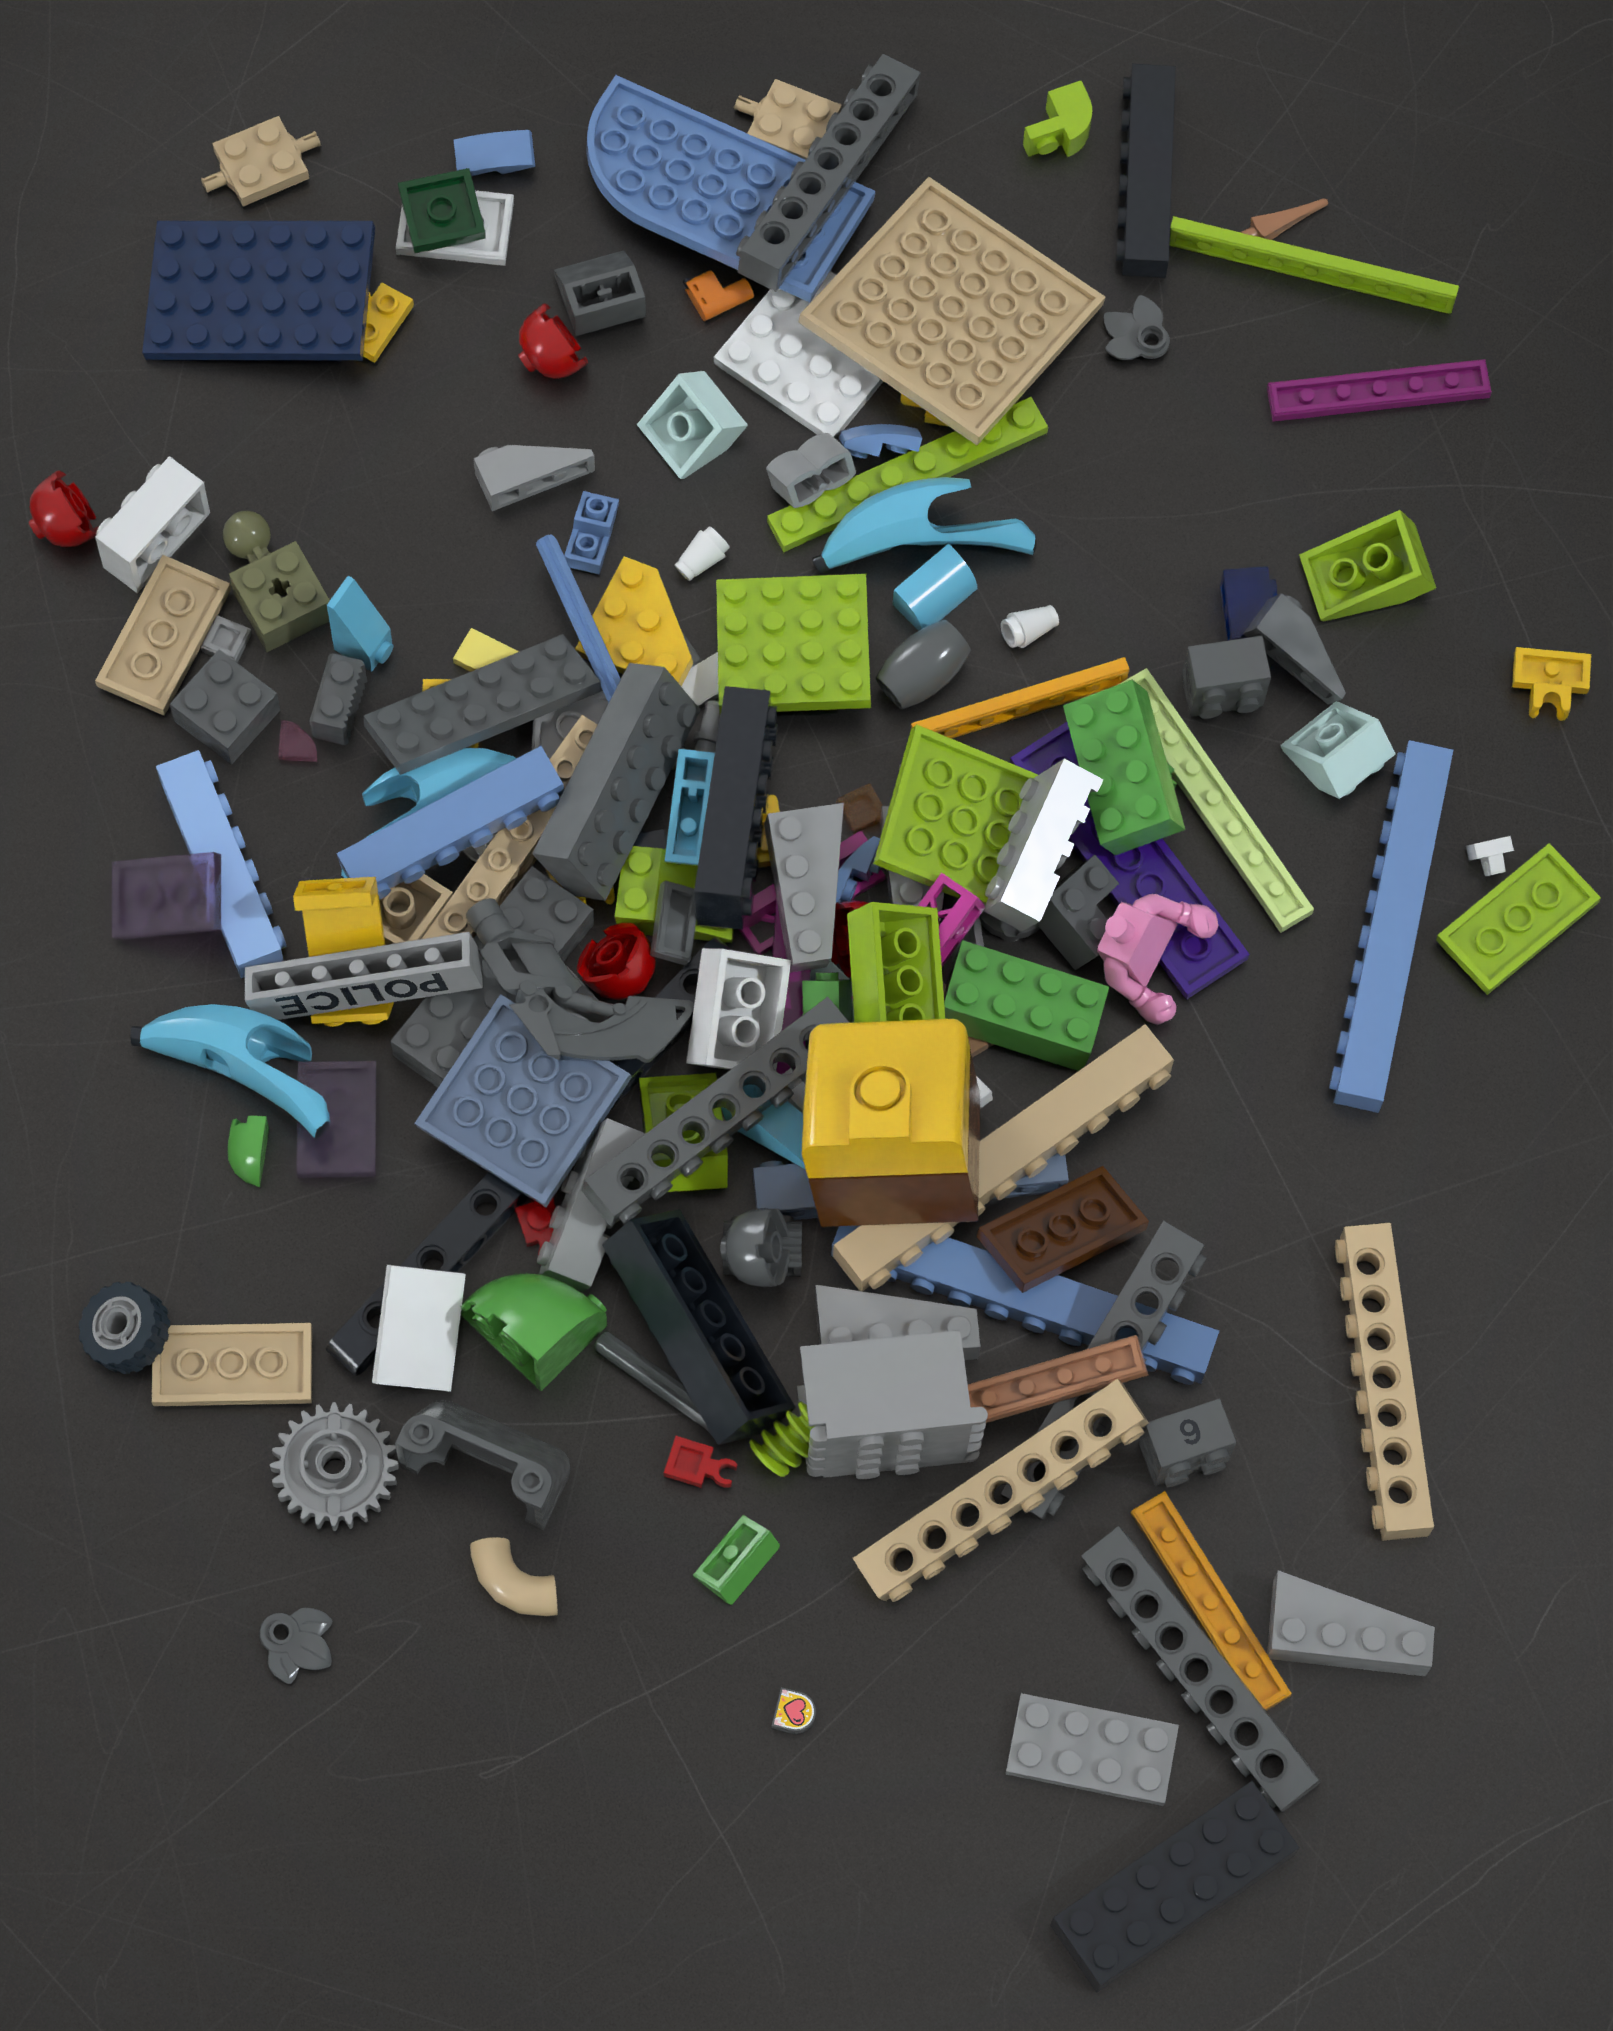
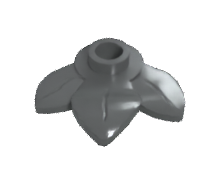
[1103,295,1170,360]
[259,1608,333,1684]

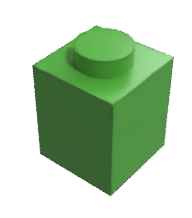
[802,972,852,1023]

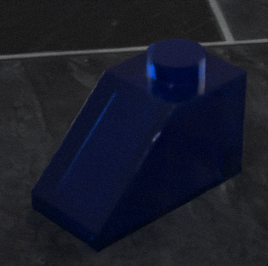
[1220,566,1277,641]

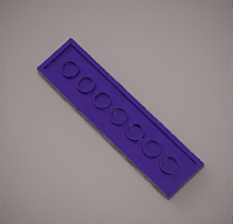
[1009,722,1250,1000]

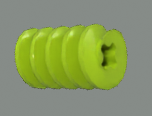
[749,1401,815,1477]

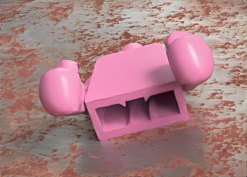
[1097,894,1219,1025]

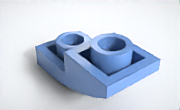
[454,130,535,176]
[839,424,922,458]
[564,491,619,574]
[836,836,881,902]

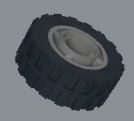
[78,1282,170,1374]

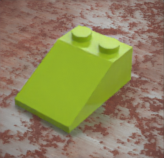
[1299,510,1436,622]
[615,846,734,943]
[639,1073,728,1192]

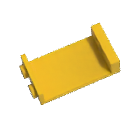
[293,877,394,1027]

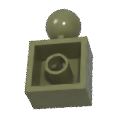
[223,510,330,652]

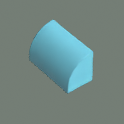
[892,543,977,631]

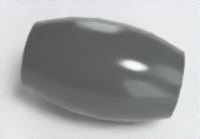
[875,620,971,710]

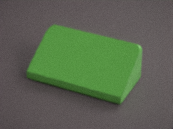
[693,1515,780,1605]

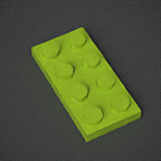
[1436,843,1601,995]

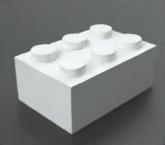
[95,456,210,593]
[686,948,791,1071]

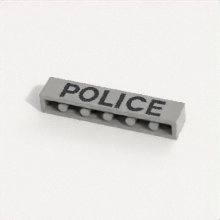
[245,932,483,1020]

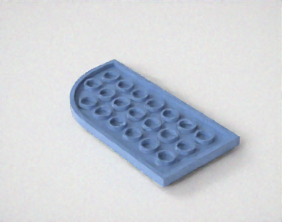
[587,75,876,302]

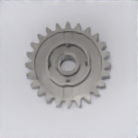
[270,1402,399,1531]

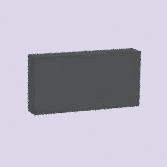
[650,880,696,965]

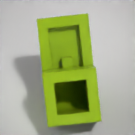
[1023,80,1092,157]

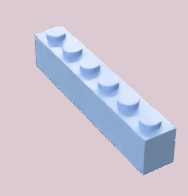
[156,750,287,978]

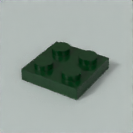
[398,168,486,254]

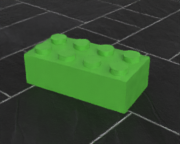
[1063,679,1185,855]
[944,940,1109,1071]

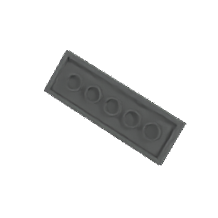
[364,634,601,775]

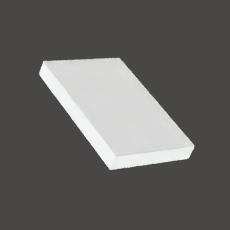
[396,191,514,266]
[372,1265,466,1391]

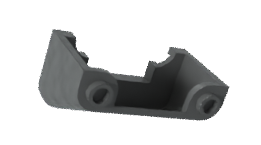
[395,1399,570,1531]

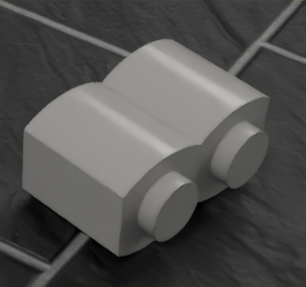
[766,433,856,508]

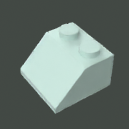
[637,371,748,479]
[1280,701,1395,799]

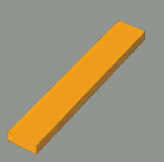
[911,657,1129,739]
[1130,1491,1292,1710]

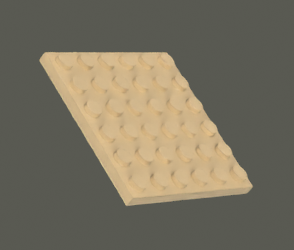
[798,177,1106,445]

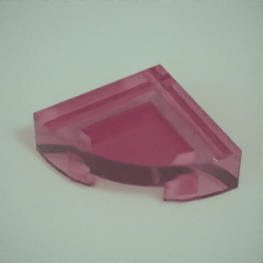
[279,720,317,762]

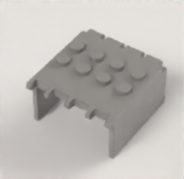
[797,1330,988,1479]

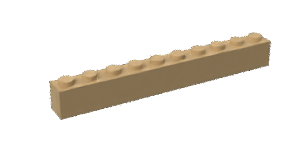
[833,1024,1174,1291]

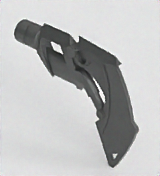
[466,898,694,1063]

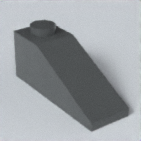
[1243,593,1346,705]

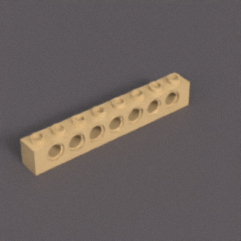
[421,715,598,939]
[1335,1223,1434,1541]
[853,1379,1149,1602]

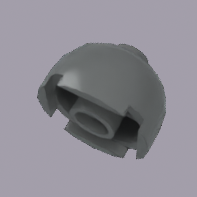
[720,1208,789,1287]

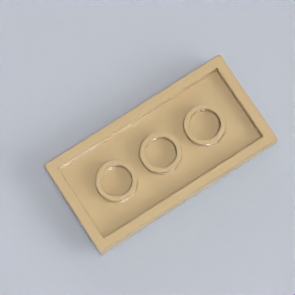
[95,555,231,716]
[152,1323,312,1406]

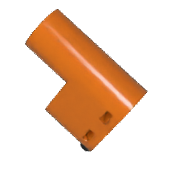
[683,270,754,321]

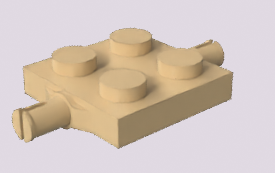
[734,79,842,160]
[201,116,321,206]

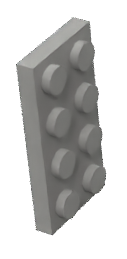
[1006,1693,1179,1806]

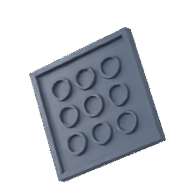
[414,994,632,1207]

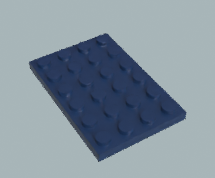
[142,221,376,360]

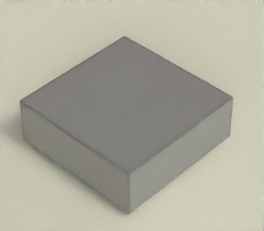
[201,615,252,663]

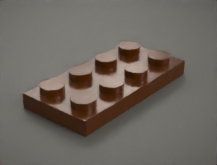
[976,1166,1149,1293]

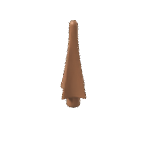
[1240,198,1328,240]

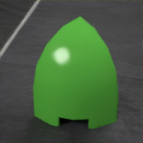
[227,1116,269,1187]

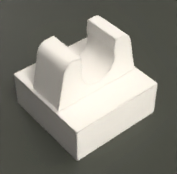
[1466,836,1514,876]

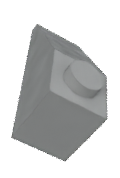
[474,445,595,511]

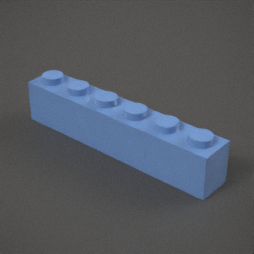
[336,746,564,900]

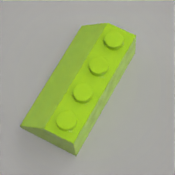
[847,902,945,1022]

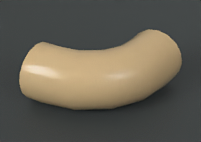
[470,1537,558,1616]

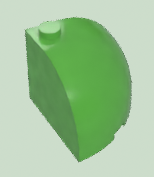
[460,1273,607,1391]

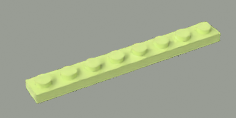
[1118,668,1314,933]

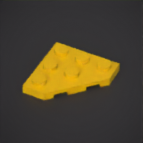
[575,556,693,686]

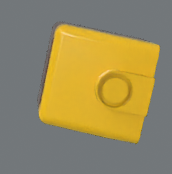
[802,1019,980,1227]

